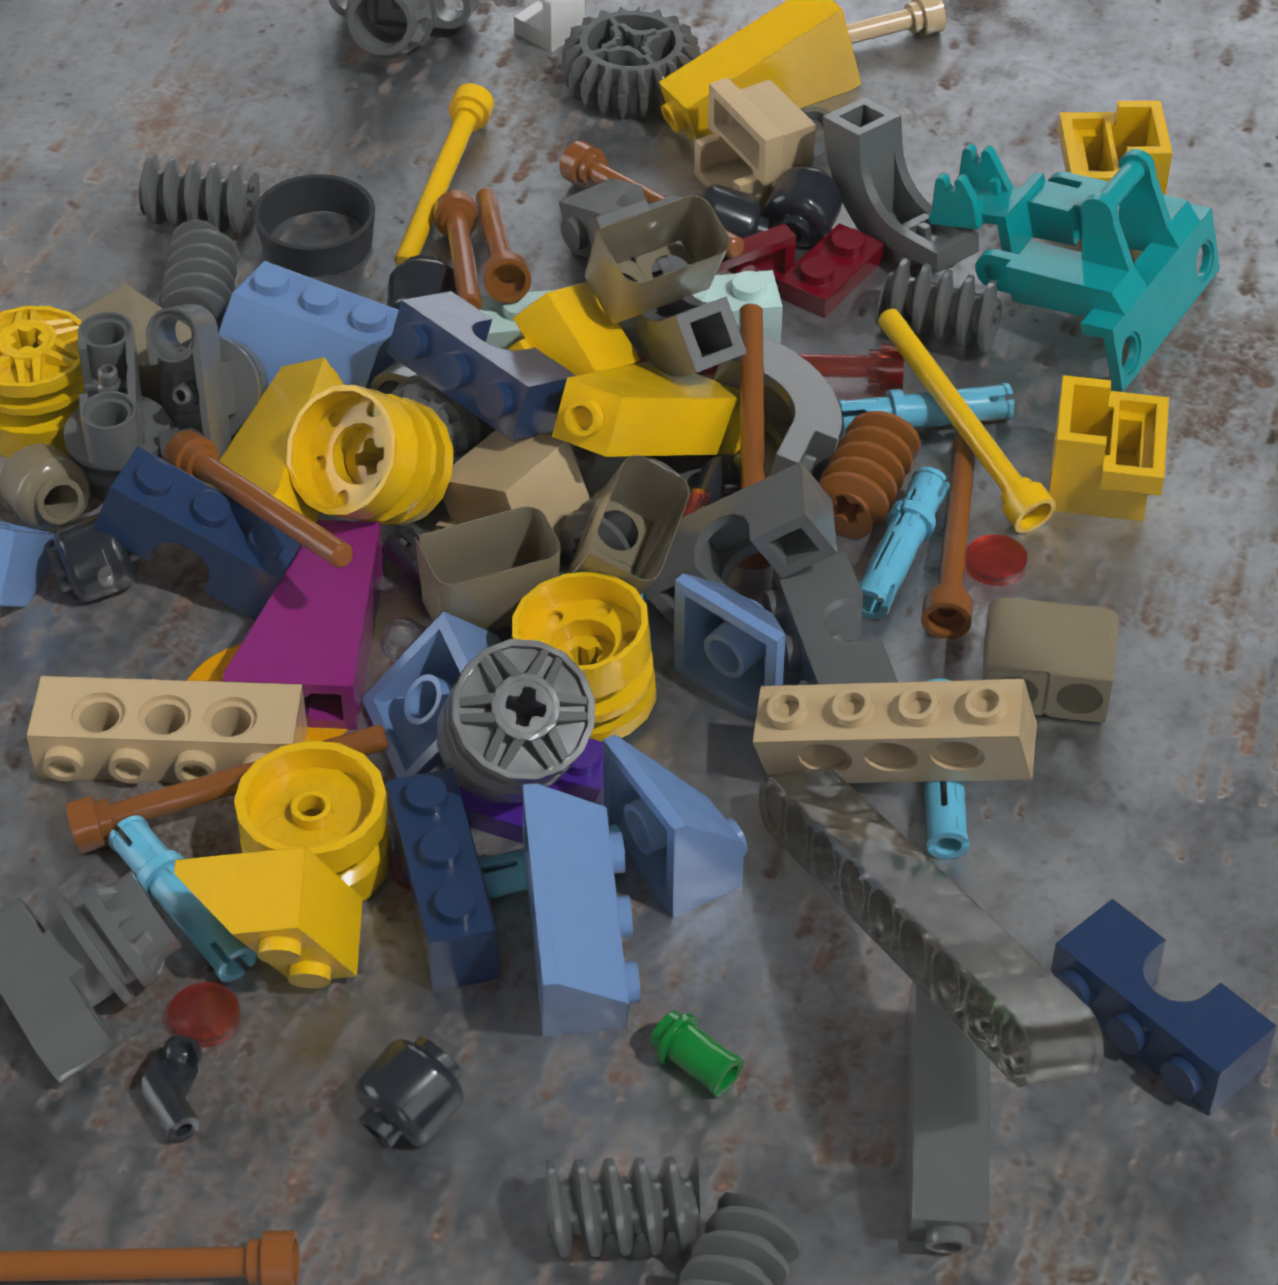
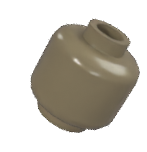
[0,443,90,532]

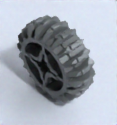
[562,6,700,119]

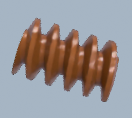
[818,411,921,539]

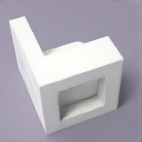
[514,0,585,53]

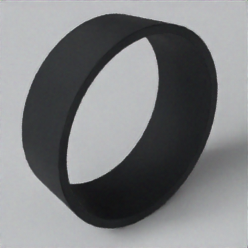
[254,174,375,277]

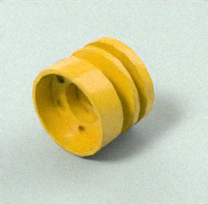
[0,306,85,458]
[286,385,454,526]
[512,571,657,742]

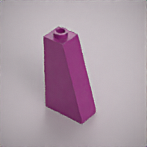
[223,520,384,730]

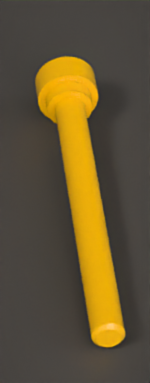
[394,83,494,266]
[878,309,1056,533]

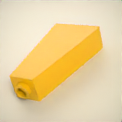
[659,0,862,142]
[205,357,345,523]
[552,361,740,457]

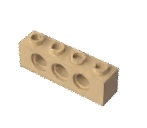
[26,676,307,783]
[753,679,1037,784]

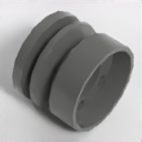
[437,639,595,803]

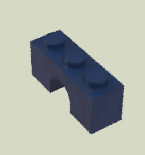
[387,291,576,441]
[92,446,301,621]
[386,768,500,992]
[1048,898,1277,1116]

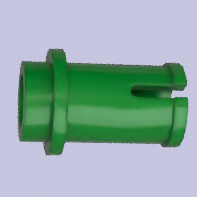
[649,1010,744,1097]

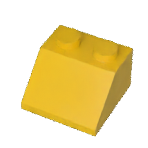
[174,847,363,988]

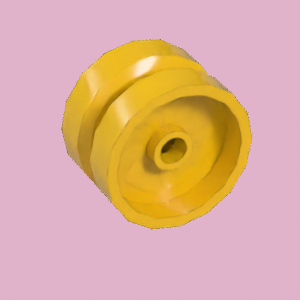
[234,740,392,901]

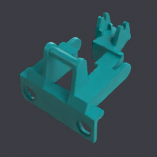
[928,144,1220,392]

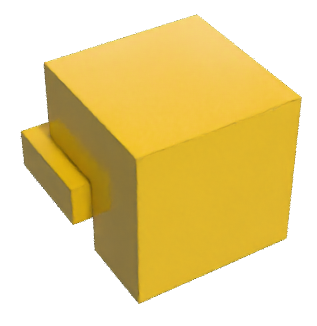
[1057,100,1173,195]
[507,282,641,376]
[1048,375,1169,521]

